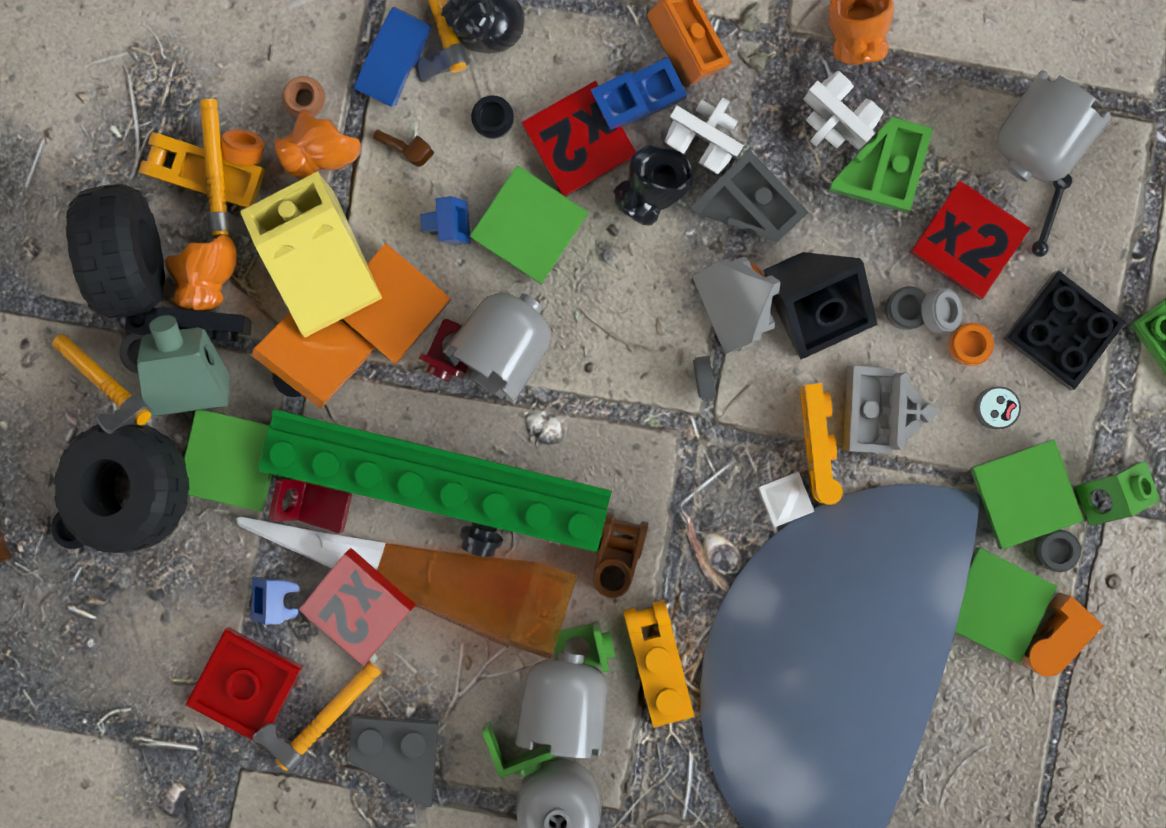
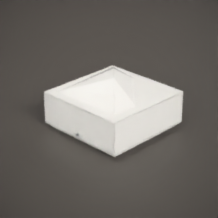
[757,471,814,527]

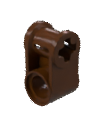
[592,512,649,598]

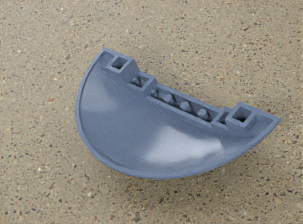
[700,484,980,828]

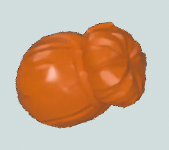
[828,0,894,65]
[274,110,361,180]
[164,235,237,312]

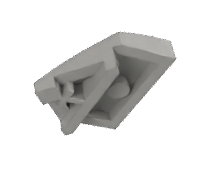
[692,257,780,354]
[842,365,938,454]

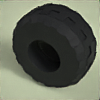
[66,183,165,318]
[54,424,190,553]

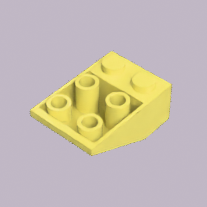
[240,171,382,337]

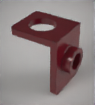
[419,319,468,382]
[268,478,352,533]

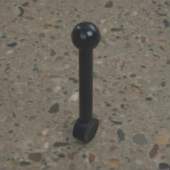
[1032,174,1072,257]

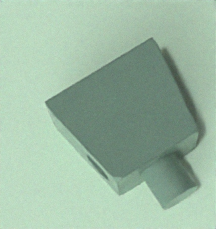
[137,315,231,416]

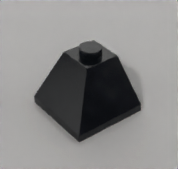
[763,252,878,360]

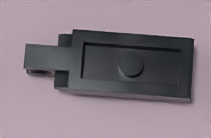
[125,307,252,342]

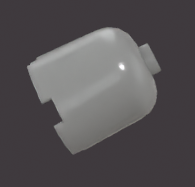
[998,70,1112,182]
[442,293,551,403]
[514,651,608,758]
[516,758,602,828]

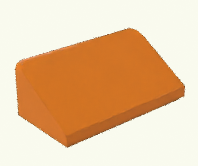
[647,0,732,87]

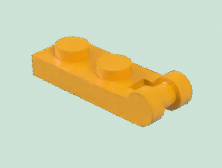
[138,132,266,208]
[799,383,843,505]
[623,600,695,728]

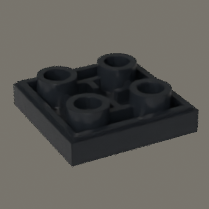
[1003,270,1126,390]

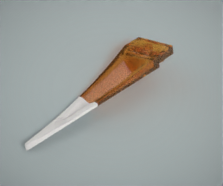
[236,517,578,659]

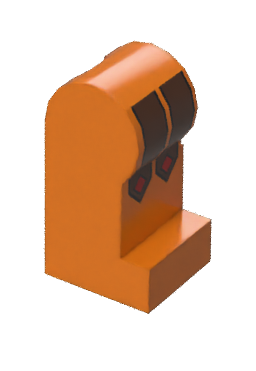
[1022,593,1104,677]

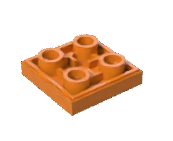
[343,243,452,365]
[251,312,375,409]

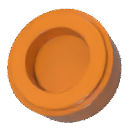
[221,129,265,165]
[948,323,994,366]

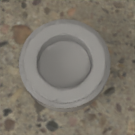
[921,289,962,333]

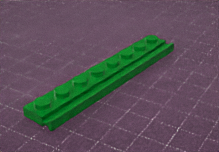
[258,409,612,552]

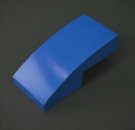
[354,7,433,107]
[591,57,687,130]

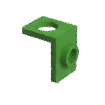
[1076,461,1160,525]
[552,622,615,673]
[482,722,555,778]

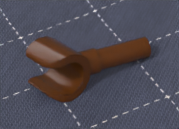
[373,129,434,167]

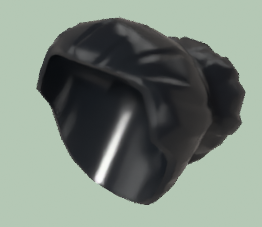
[441,0,525,54]
[613,145,693,226]

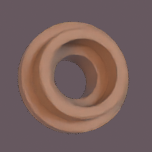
[282,76,326,118]

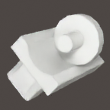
[803,71,883,150]
[664,98,744,175]

